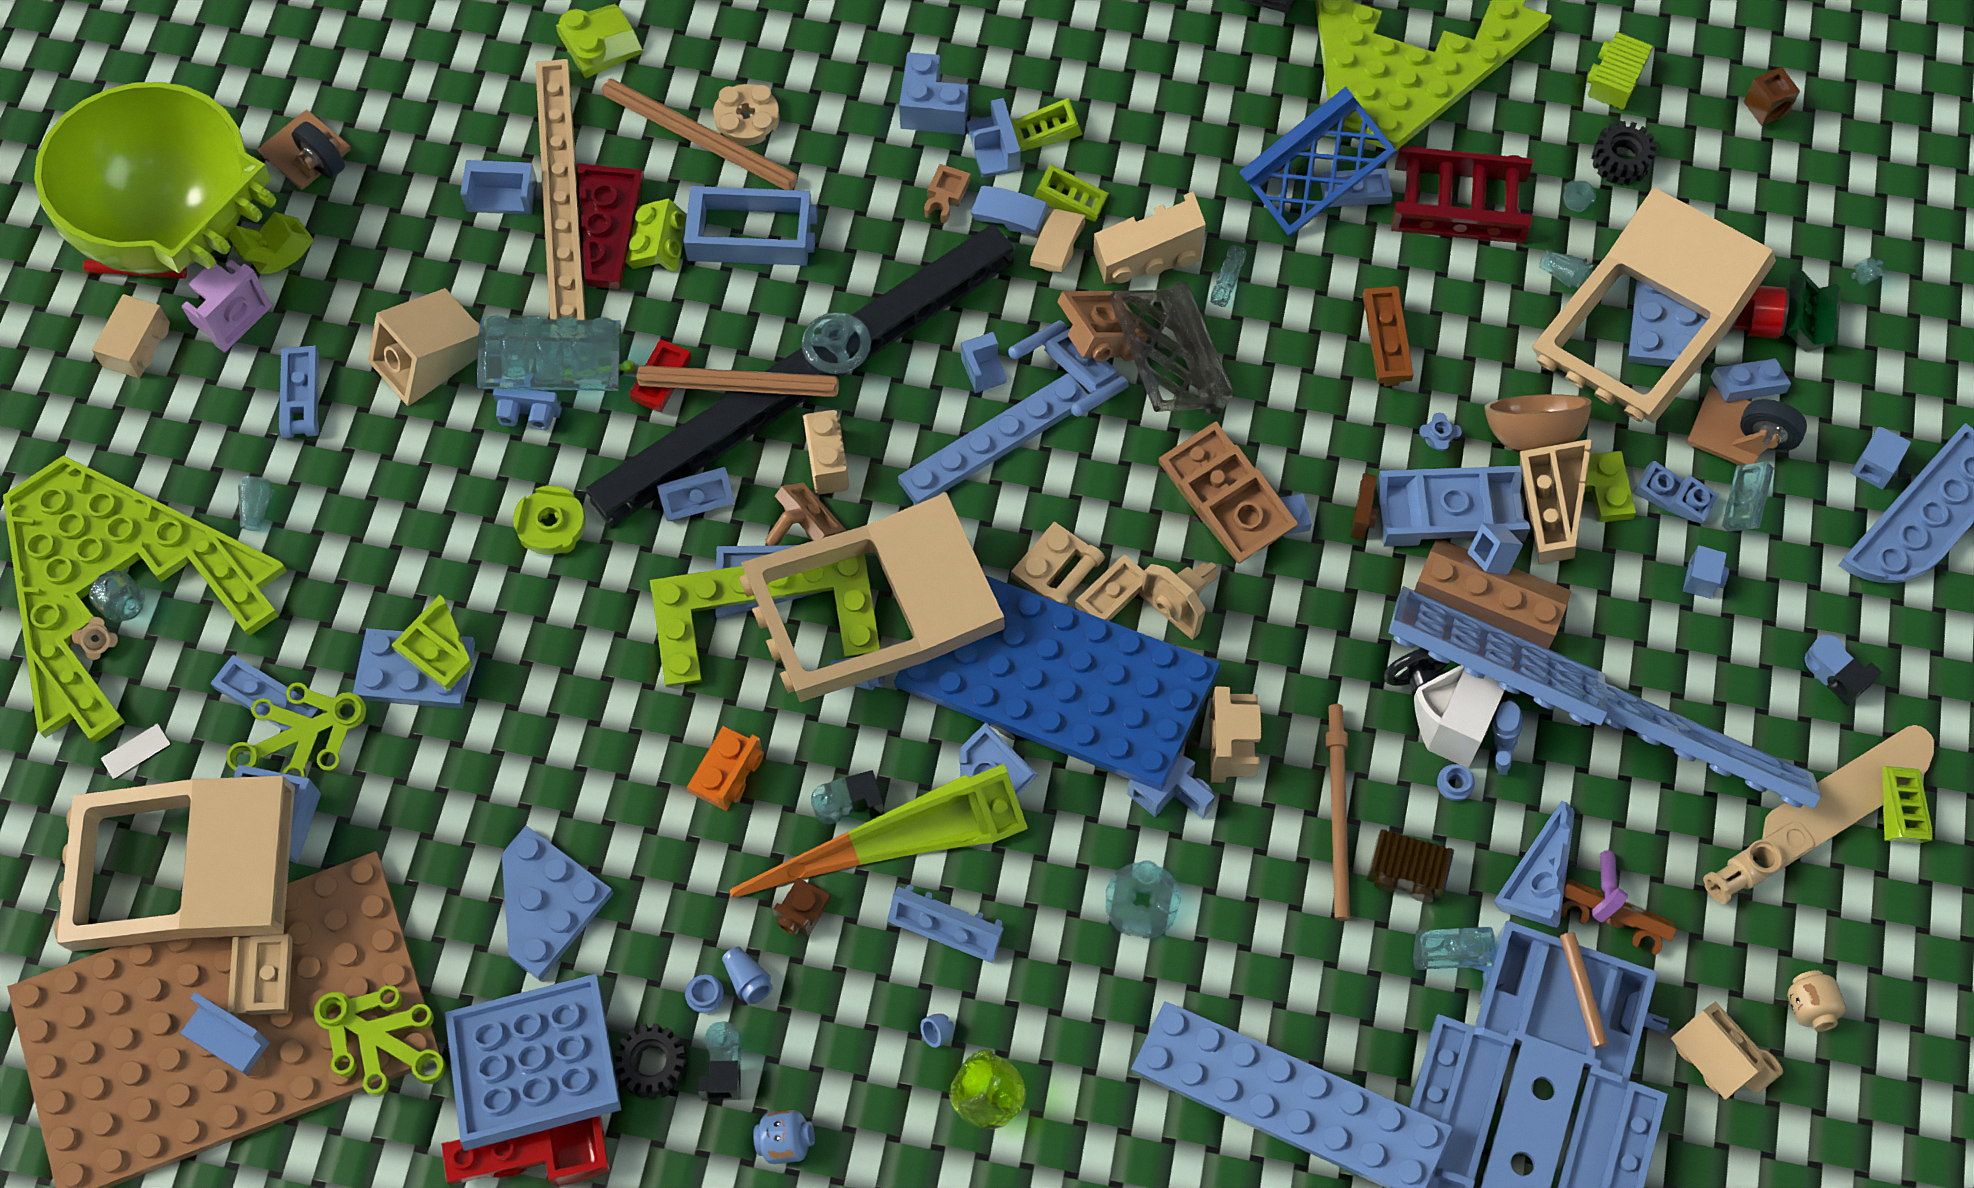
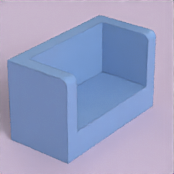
[461,160,538,215]

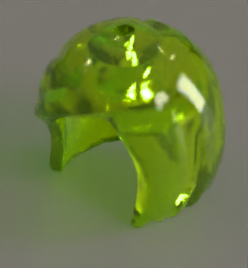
[949,1049,1026,1130]

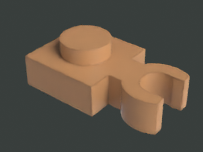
[924,164,971,224]

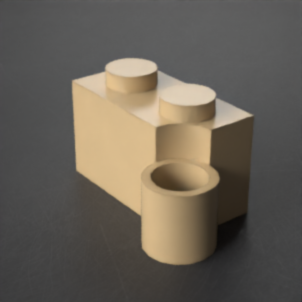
[1671,1001,1783,1100]

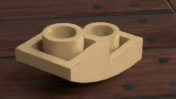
[1030,209,1085,273]

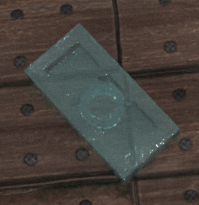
[1722,462,1774,532]

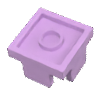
[182,259,272,353]

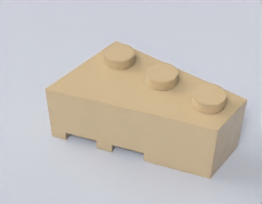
[1093,191,1206,285]
[1520,439,1592,564]

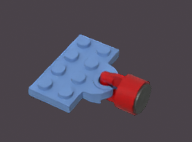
[1627,280,1789,370]

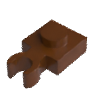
[1350,473,1378,540]

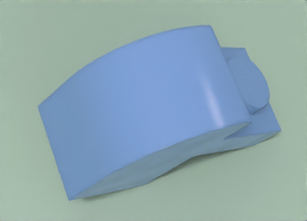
[1127,755,1215,819]

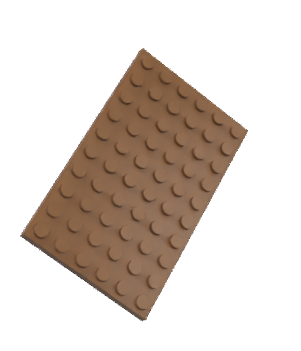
[7,851,443,1188]

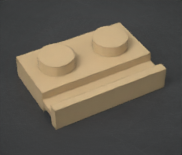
[227,934,293,1016]

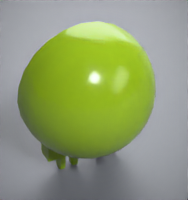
[34,82,277,274]

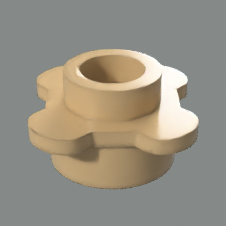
[72,617,118,660]

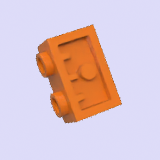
[686,726,764,811]

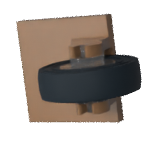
[257,109,351,190]
[1686,385,1807,470]

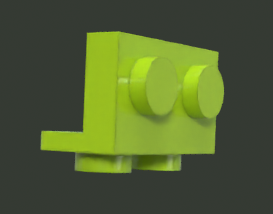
[625,198,687,272]

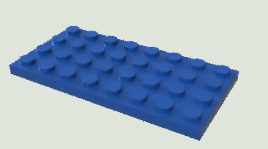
[894,575,1220,792]

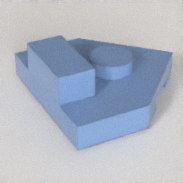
[959,723,1038,797]

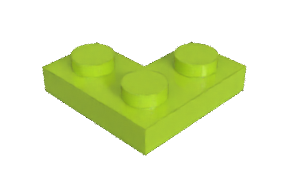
[1585,451,1636,523]

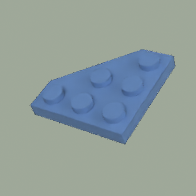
[502,825,614,981]

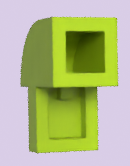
[228,212,314,274]

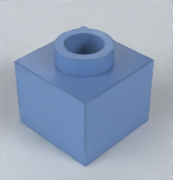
[1467,523,1523,575]
[1683,545,1729,599]

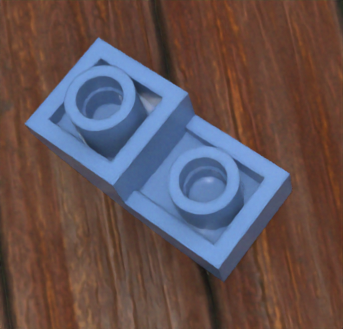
[970,185,1049,234]
[1633,461,1719,523]

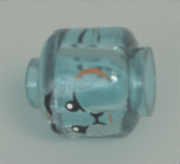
[89,569,145,623]

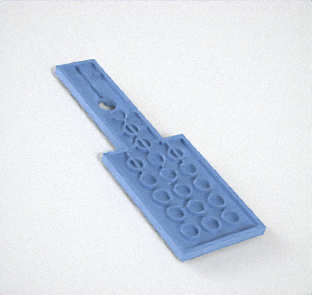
[1388,586,1821,809]

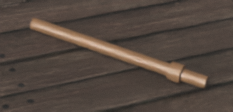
[1326,704,1350,921]

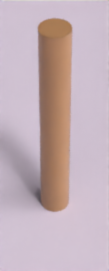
[1560,932,1608,1049]

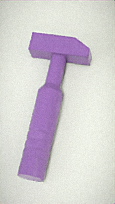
[1592,850,1628,923]

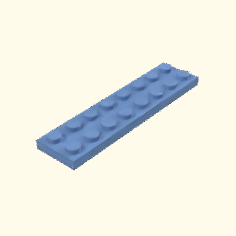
[1131,1001,1453,1188]

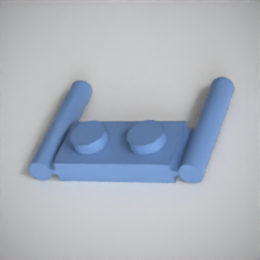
[1008,320,1129,417]

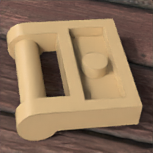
[1011,521,1105,605]

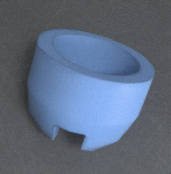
[921,1013,954,1047]

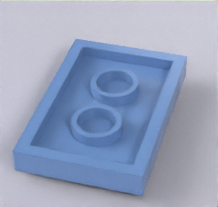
[353,628,475,709]

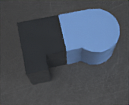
[1805,635,1882,706]

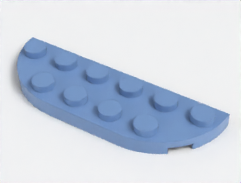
[1838,423,1974,583]

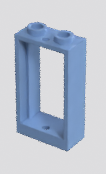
[684,186,818,266]

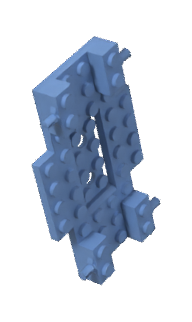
[1409,921,1669,1188]

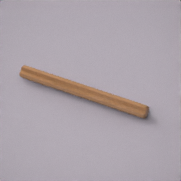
[636,365,839,397]

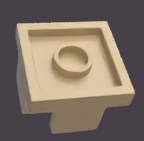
[1209,687,1261,783]

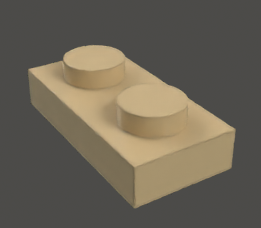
[1075,554,1144,621]

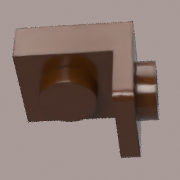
[773,878,831,937]

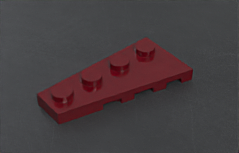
[578,163,644,289]

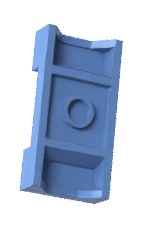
[1376,466,1530,547]

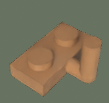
[765,482,847,546]

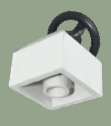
[1384,648,1505,769]

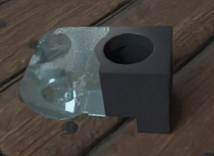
[811,770,885,824]
[698,1021,742,1101]

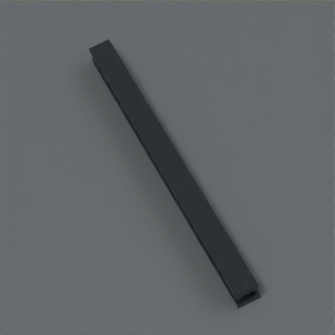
[586,223,1014,528]

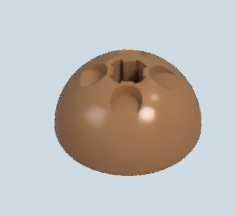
[1485,394,1592,453]

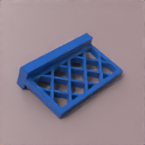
[1239,86,1397,237]

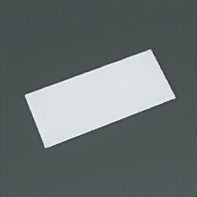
[101,724,170,779]

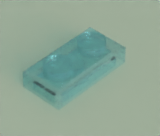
[1413,927,1495,970]

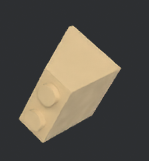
[368,288,486,406]

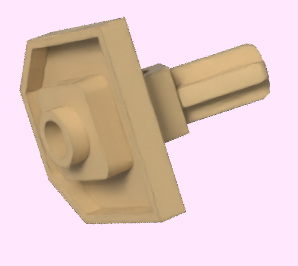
[1140,562,1219,640]

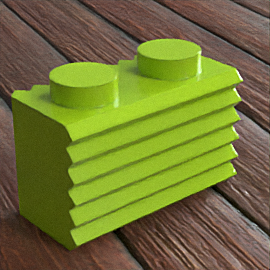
[1586,32,1653,110]

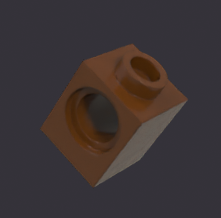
[1744,67,1800,126]

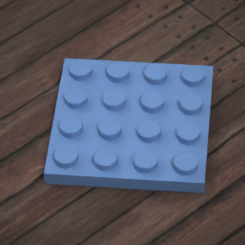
[445,974,621,1151]

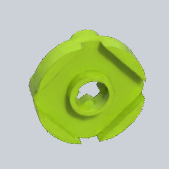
[513,485,586,555]

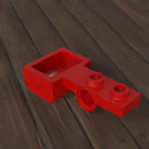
[441,1115,610,1186]

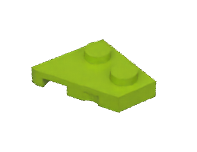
[392,595,473,692]

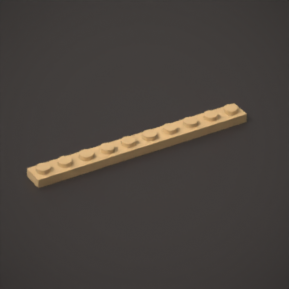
[535,59,588,348]

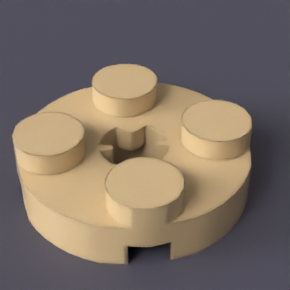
[713,84,779,146]

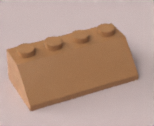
[1414,539,1571,649]

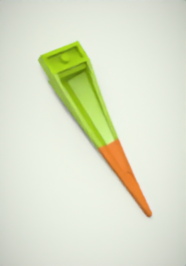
[730,764,1028,897]

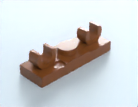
[1363,286,1414,387]
[1561,877,1677,955]

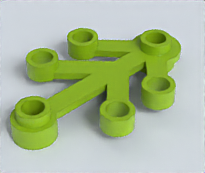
[226,682,366,778]
[314,985,446,1097]

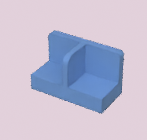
[967,98,1021,178]

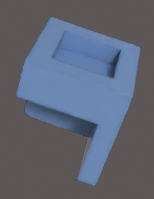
[961,332,1007,393]
[1851,427,1911,490]

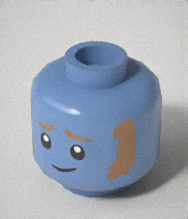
[753,1110,815,1164]

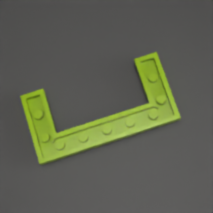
[650,554,880,688]

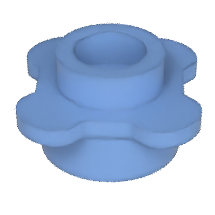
[1419,413,1462,451]

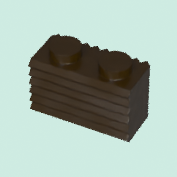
[1366,829,1455,903]

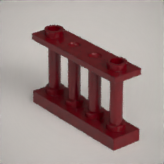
[1391,146,1533,244]

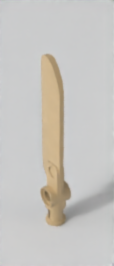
[1703,725,1934,904]

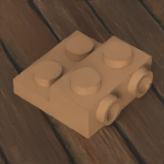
[1057,291,1149,362]

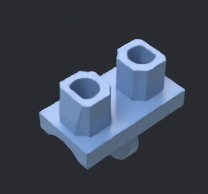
[493,373,562,431]

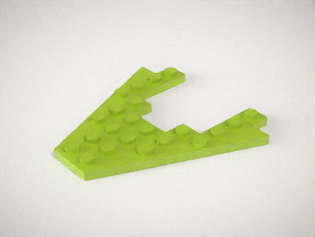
[1315,0,1552,151]
[3,455,287,744]

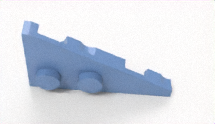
[1494,801,1575,928]

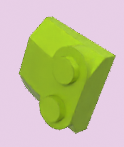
[556,4,643,79]

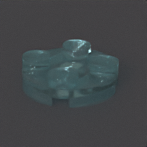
[1105,860,1181,938]

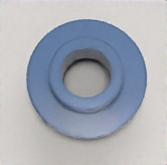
[1437,764,1475,801]

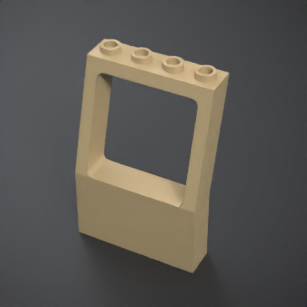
[1532,187,1776,424]
[739,492,1005,702]
[54,776,295,952]

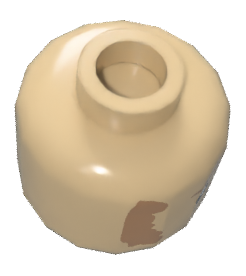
[1787,970,1846,1032]

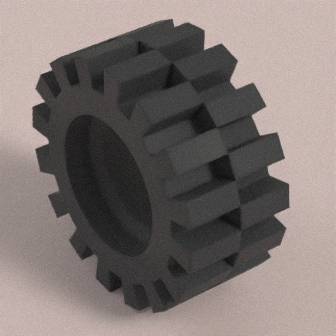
[1592,121,1657,185]
[614,1023,688,1100]

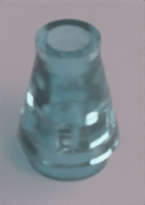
[1539,249,1593,289]
[238,476,274,531]

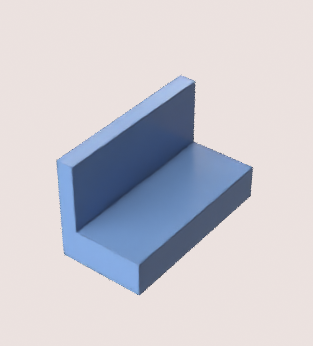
[180,992,270,1076]

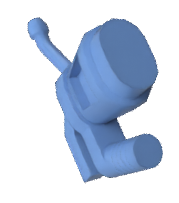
[1492,698,1523,775]

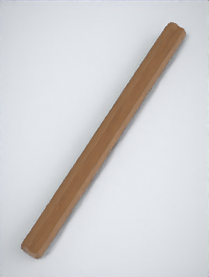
[602,78,798,190]

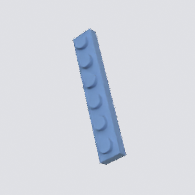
[898,373,1088,505]

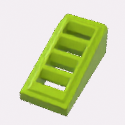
[1011,98,1083,151]
[1033,164,1109,222]
[1882,766,1933,844]

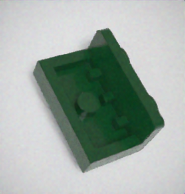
[1785,271,1841,352]

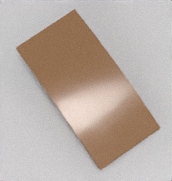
[1158,421,1298,564]

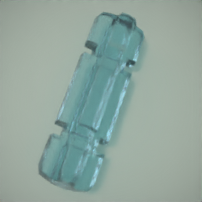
[1210,245,1246,307]

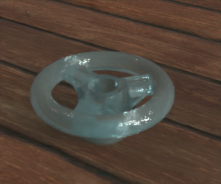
[802,312,871,374]

